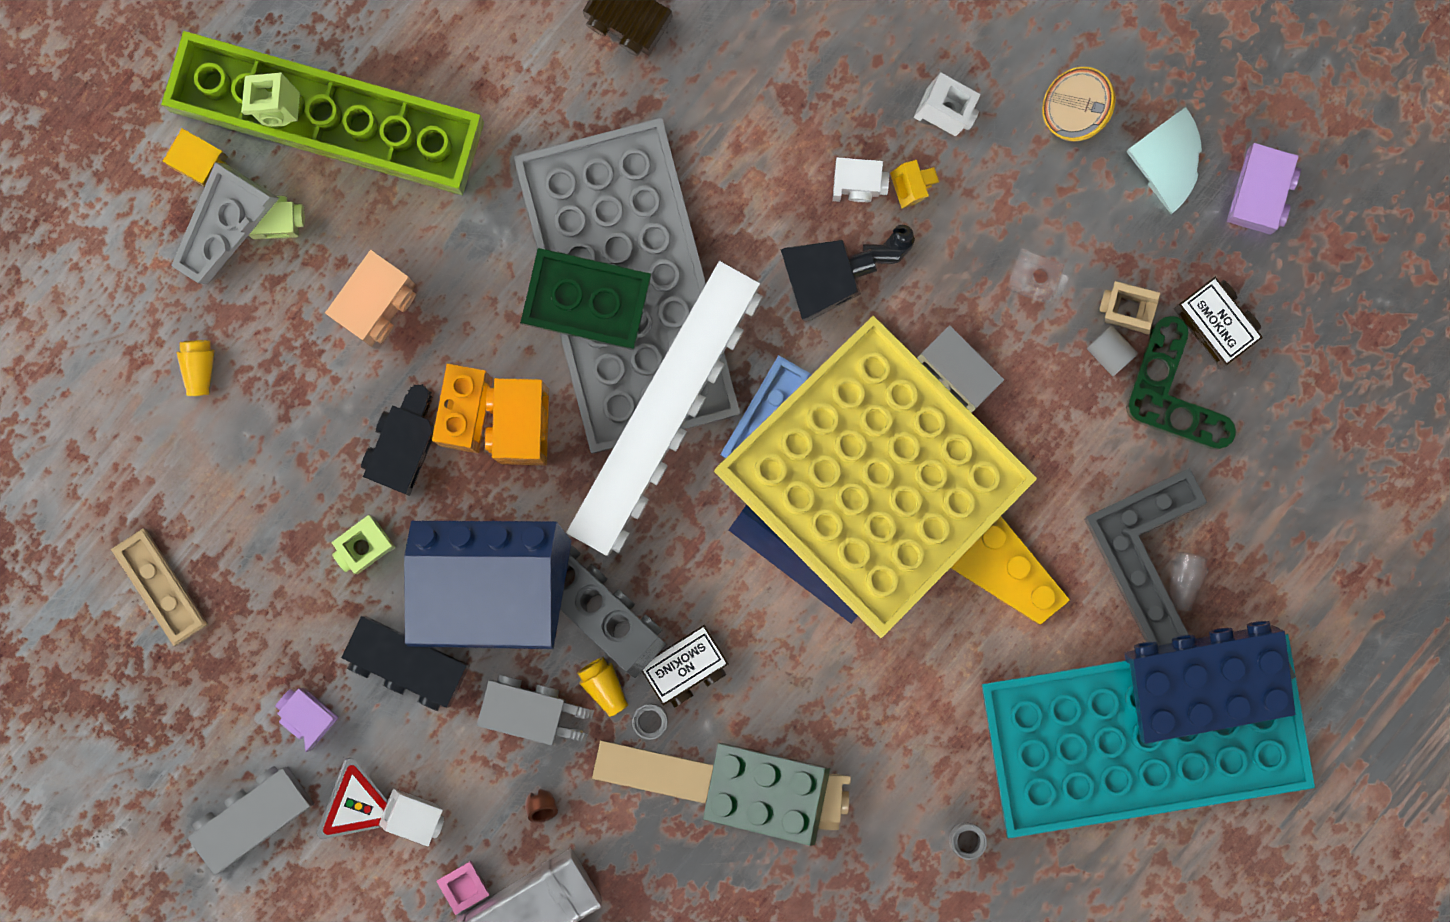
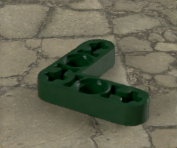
[1126,316,1236,450]

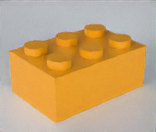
[485,378,549,466]

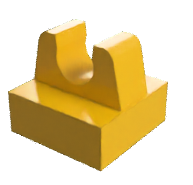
[890,160,939,209]

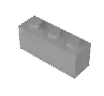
[187,766,315,875]

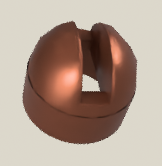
[525,789,558,822]

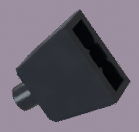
[780,240,877,322]

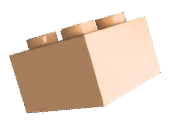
[325,250,416,347]

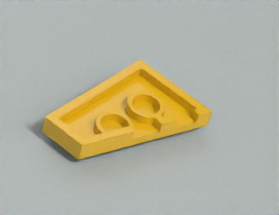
[951,516,1070,625]

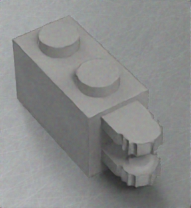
[477,675,594,746]

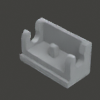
[917,325,1004,413]

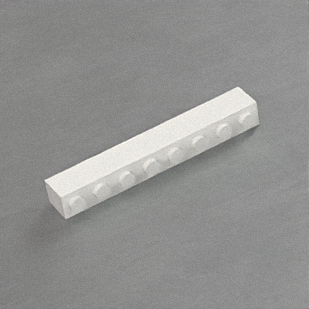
[566,261,763,557]

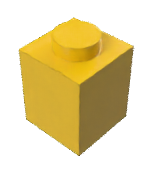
[163,128,228,187]

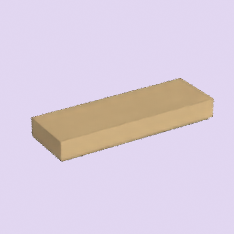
[111,528,208,646]
[592,740,714,804]

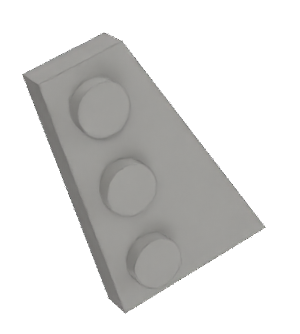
[171,162,279,284]

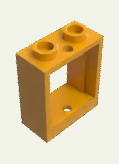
[432,364,493,454]

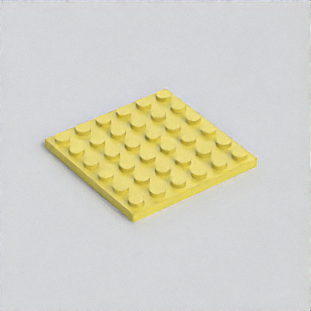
[714,316,1037,638]

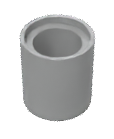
[1087,325,1138,377]
[632,704,668,740]
[949,822,987,860]

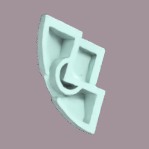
[1126,107,1202,214]

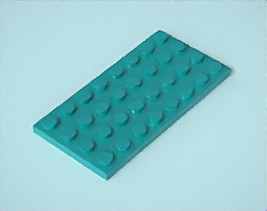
[981,634,1315,839]

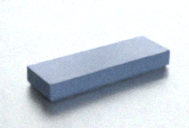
[720,355,812,458]

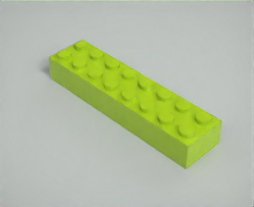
[161,31,484,196]

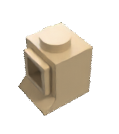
[1099,281,1160,335]

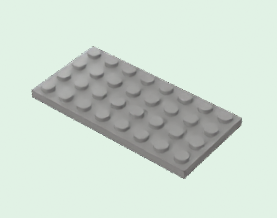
[514,118,740,454]

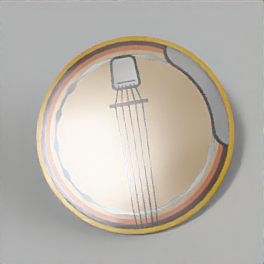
[1042,67,1116,141]

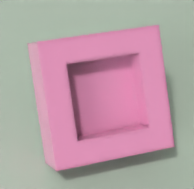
[436,861,490,915]

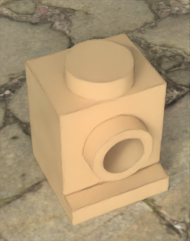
[818,774,851,830]

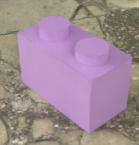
[1227,143,1301,235]

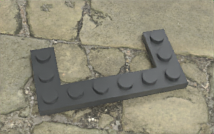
[1084,468,1296,680]

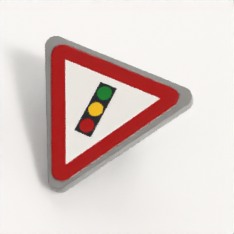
[316,758,388,839]

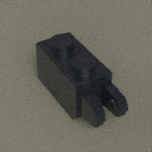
[361,384,434,496]

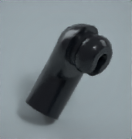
[863,224,915,264]

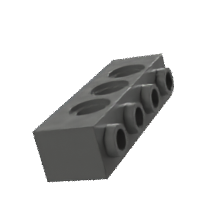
[560,544,666,678]

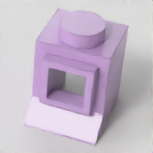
[275,688,339,752]

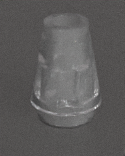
[1170,552,1209,611]

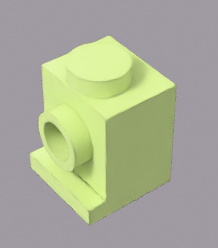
[241,73,300,127]
[248,196,305,239]
[331,515,396,574]

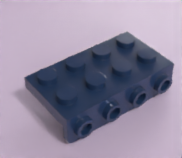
[1124,621,1296,744]

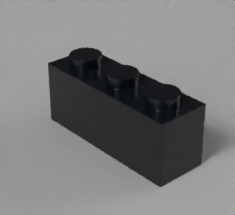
[341,616,470,711]

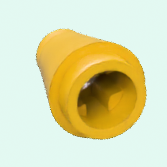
[176,340,215,396]
[577,657,629,717]

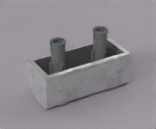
[451,848,602,922]

